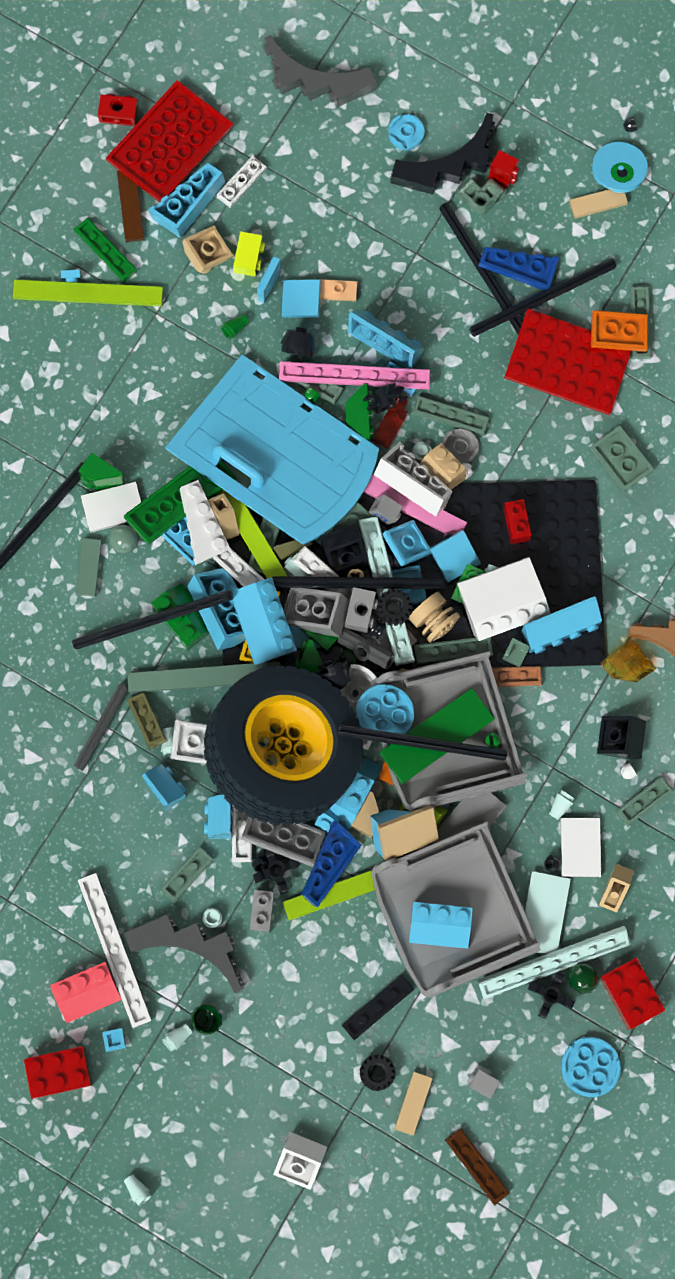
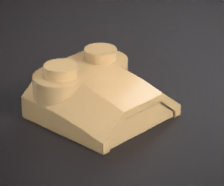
[182,225,234,273]

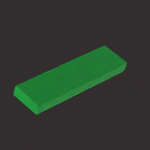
[74,217,137,283]

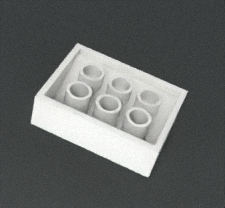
[457,557,551,641]

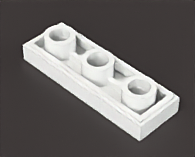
[216,156,267,208]

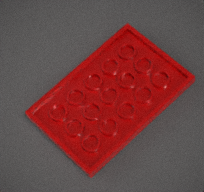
[106,80,233,203]
[504,309,631,415]

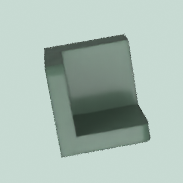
[503,638,530,668]

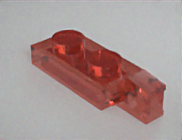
[372,399,408,449]

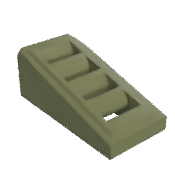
[273,540,313,563]

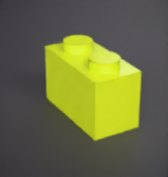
[233,231,265,277]

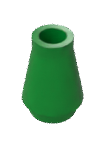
[221,314,249,339]

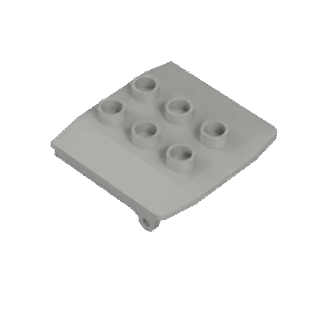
[370,651,528,811]
[371,820,541,997]

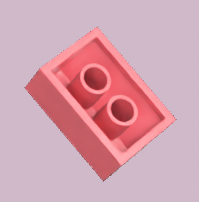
[50,962,122,1023]

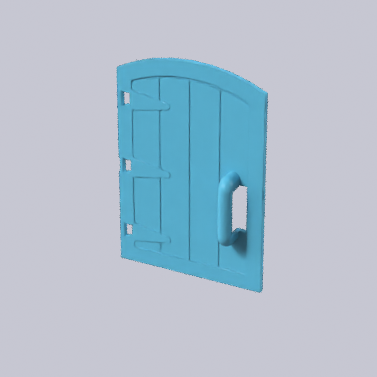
[165,354,379,545]

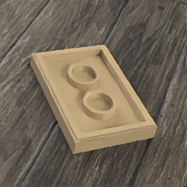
[377,805,439,861]

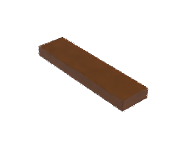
[117,171,144,243]
[445,1128,510,1206]

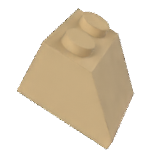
[419,443,466,490]

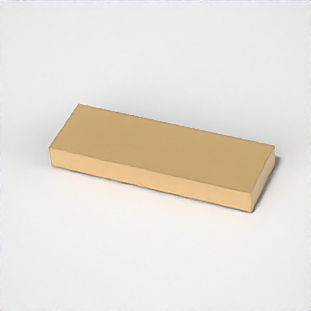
[569,189,628,219]
[395,1072,433,1136]

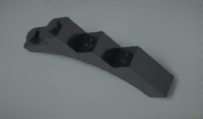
[390,113,496,195]

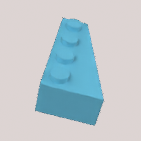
[148,163,225,238]

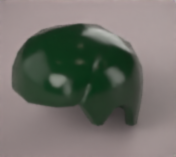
[568,963,599,994]
[191,1004,222,1035]

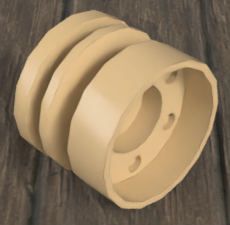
[408,592,460,643]

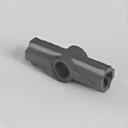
[338,628,395,670]

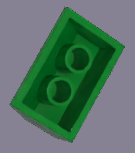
[151,583,210,651]

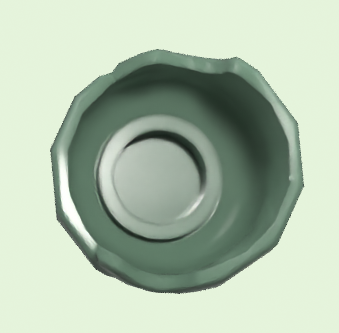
[109,524,138,554]

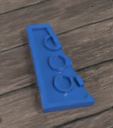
[478,247,559,291]
[301,821,361,907]

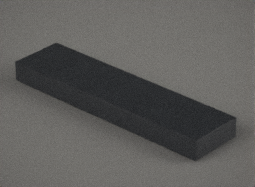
[341,975,415,1040]

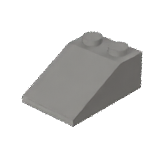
[284,588,350,637]

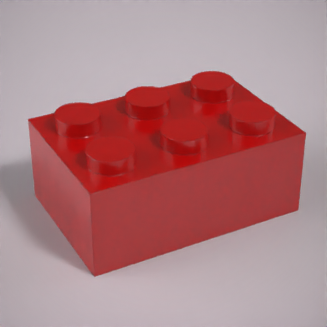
[599,958,665,1030]
[24,1046,92,1099]

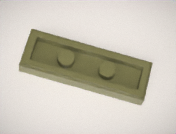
[127,692,167,750]

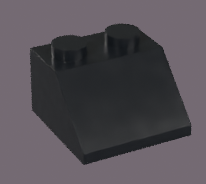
[319,524,369,576]
[597,716,646,759]

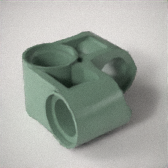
[456,178,506,215]

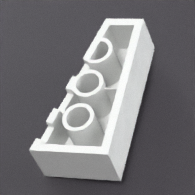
[374,442,452,516]

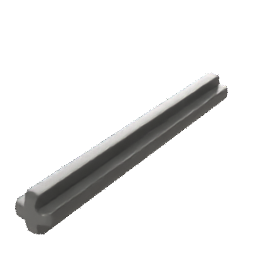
[74,684,128,771]

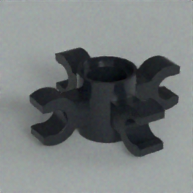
[363,383,408,414]
[253,849,300,894]
[528,972,575,1019]

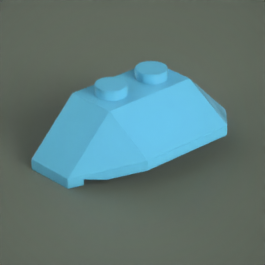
[328,758,382,832]

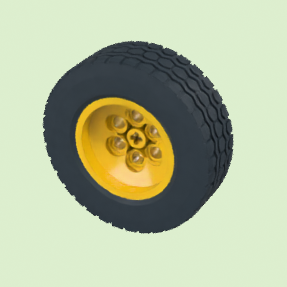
[204,666,363,825]

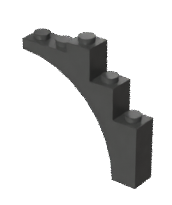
[263,35,377,107]
[123,915,244,994]

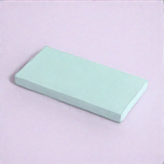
[524,871,571,954]

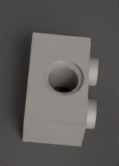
[345,587,379,633]
[250,890,274,933]

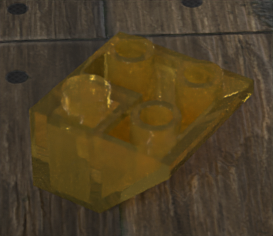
[600,640,656,683]

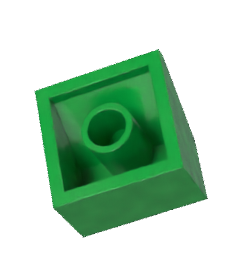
[78,452,126,491]

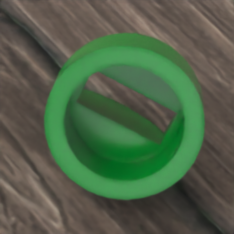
[303,387,320,403]
[485,733,501,748]

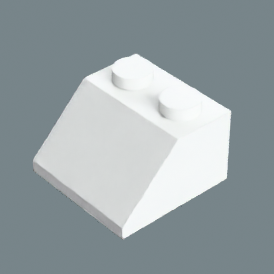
[273,1132,327,1190]

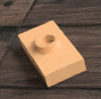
[320,279,357,301]

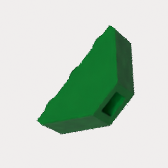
[345,384,373,442]
[293,637,322,674]

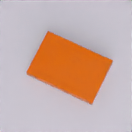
[591,310,648,352]

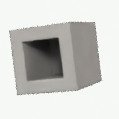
[368,494,403,525]
[467,1070,500,1099]

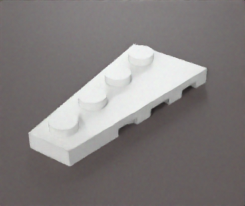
[180,480,230,565]

